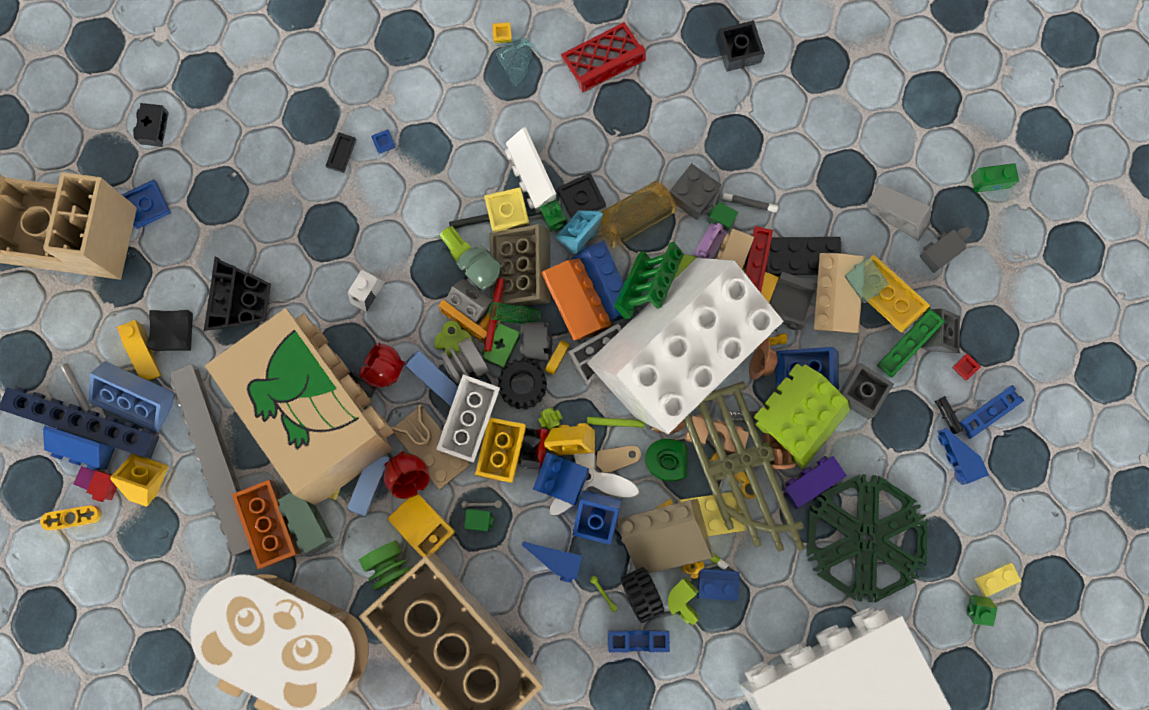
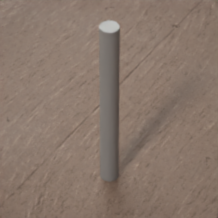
[60,363,100,432]

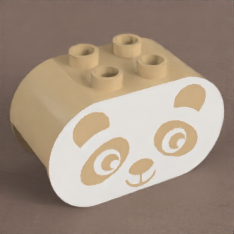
[190,574,369,710]

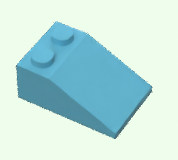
[554,210,603,254]

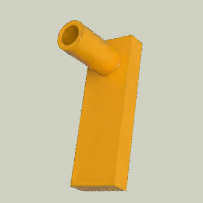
[438,300,500,344]

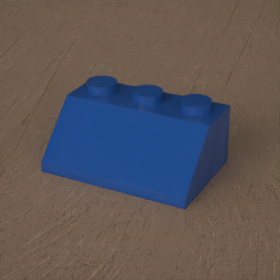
[43,425,115,471]

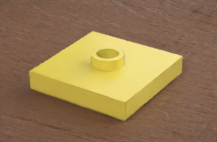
[484,187,529,233]

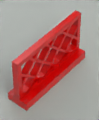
[561,22,646,93]

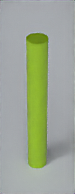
[587,417,645,428]

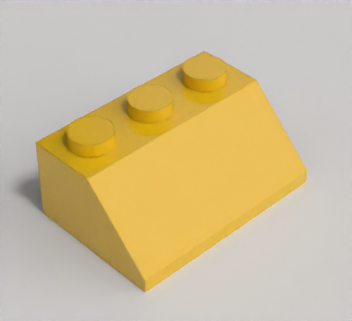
[475,418,526,483]

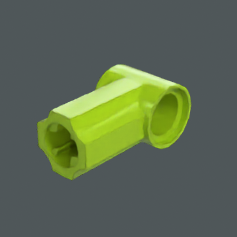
[439,226,471,262]

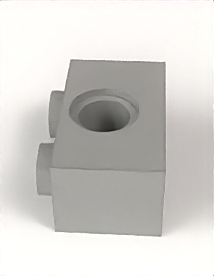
[445,279,493,323]

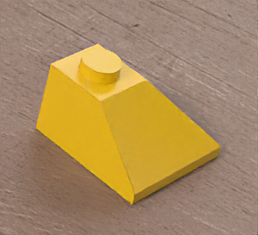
[111,453,168,507]

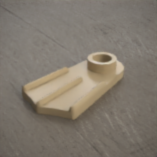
[596,446,641,473]

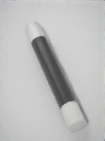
[722,193,778,213]

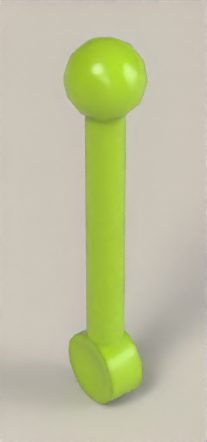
[590,576,617,612]

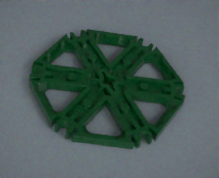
[806,474,928,602]

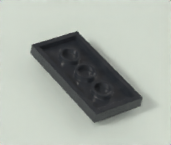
[766,237,841,276]

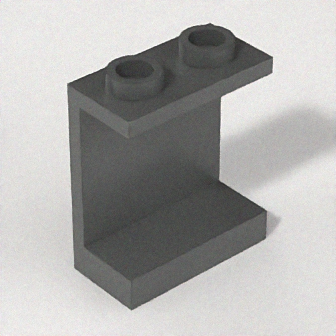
[770,272,817,331]

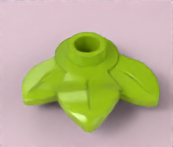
[434,321,473,357]

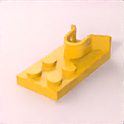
[862,255,930,333]

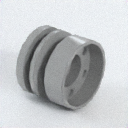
[441,337,489,385]

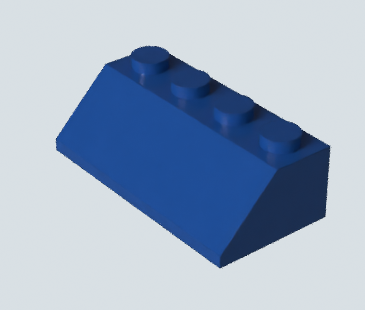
[570,240,634,323]

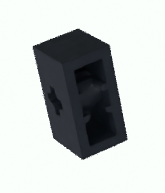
[133,103,169,147]

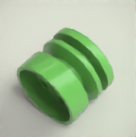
[359,540,411,591]

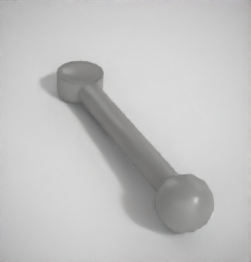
[461,500,502,509]

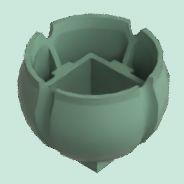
[456,245,503,291]

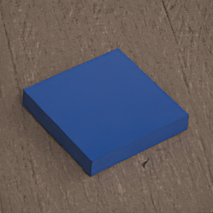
[121,179,171,229]

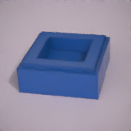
[371,129,396,154]

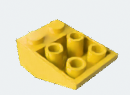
[388,492,457,558]

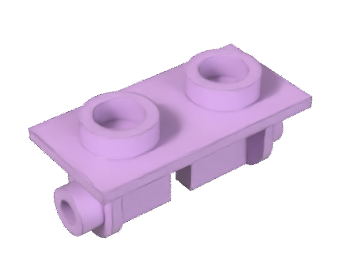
[693,223,727,259]

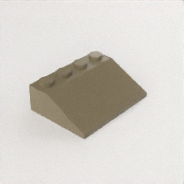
[490,224,551,306]
[617,499,713,573]

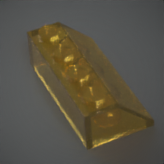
[599,181,677,248]

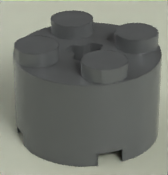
[520,322,552,360]

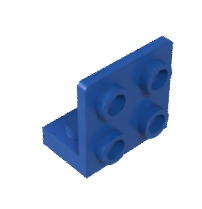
[533,453,589,505]

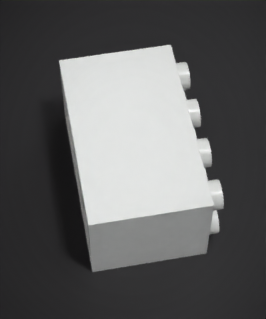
[587,258,783,434]
[740,607,951,710]

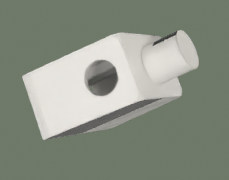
[348,270,385,312]

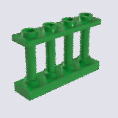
[614,242,684,319]

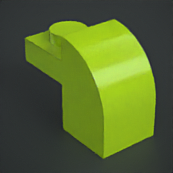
[668,577,701,626]

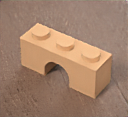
[685,414,749,454]

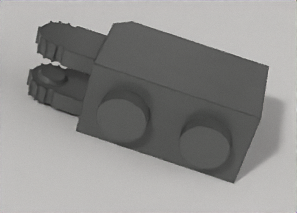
[920,227,972,273]

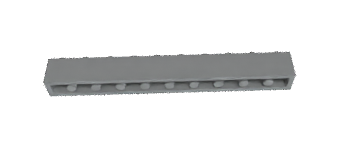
[170,364,251,556]

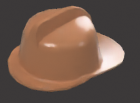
[749,338,778,380]

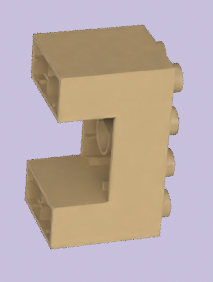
[0,172,137,280]

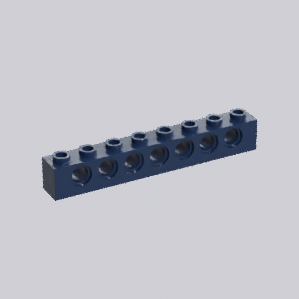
[0,386,159,459]

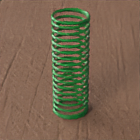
[489,302,541,324]

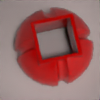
[359,343,405,388]
[383,450,430,499]

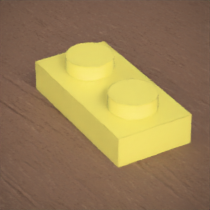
[975,563,1021,597]

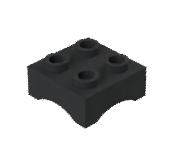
[147,310,193,351]

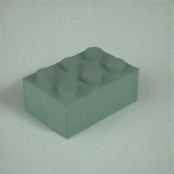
[278,492,335,554]

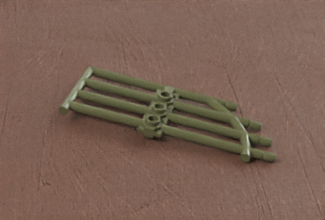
[683,381,804,552]

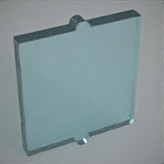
[845,257,888,303]

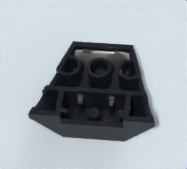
[203,256,271,332]

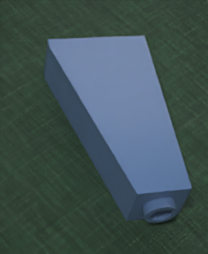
[404,351,458,407]

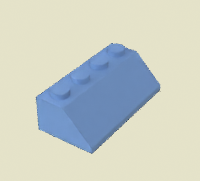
[89,361,174,433]

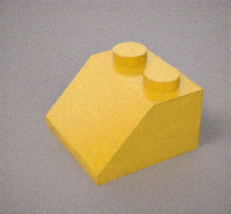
[544,423,595,456]

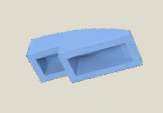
[347,456,390,517]

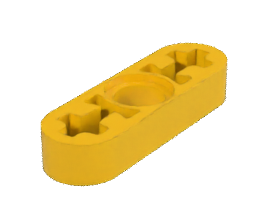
[40,505,101,530]

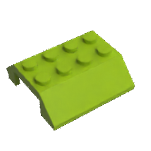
[754,364,850,470]

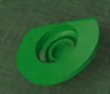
[645,439,688,482]

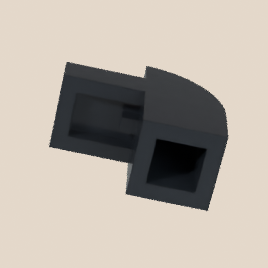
[518,428,541,469]

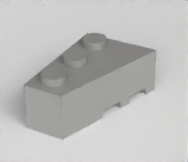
[868,184,931,241]
[566,323,622,386]

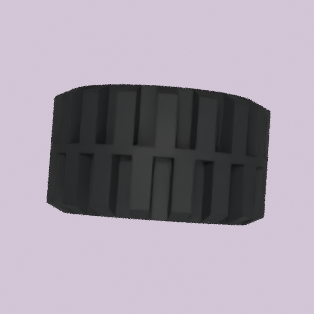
[498,358,547,410]
[621,567,664,624]

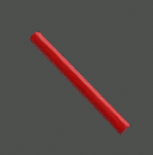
[484,278,505,352]

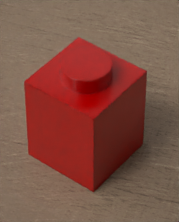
[86,470,117,502]

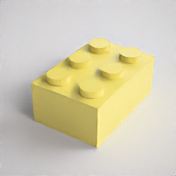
[678,492,746,536]

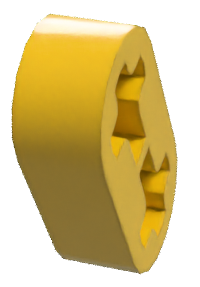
[545,340,570,375]

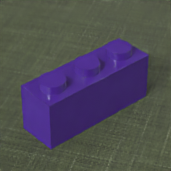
[782,456,847,509]

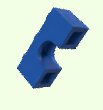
[608,630,670,653]

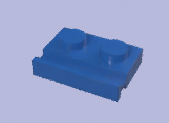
[698,569,740,601]

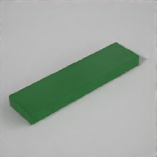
[877,308,945,378]

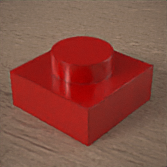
[952,353,981,381]

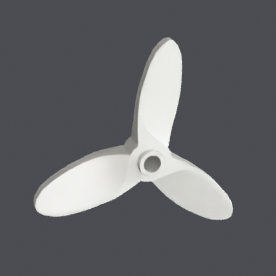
[550,453,640,516]

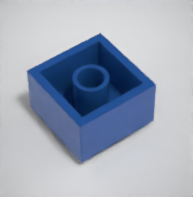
[572,490,622,545]

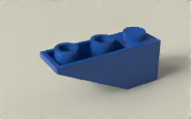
[937,428,989,485]

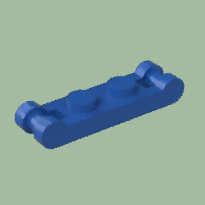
[959,385,1024,439]

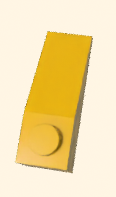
[117,320,162,381]

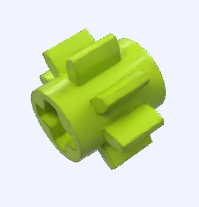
[538,407,562,431]

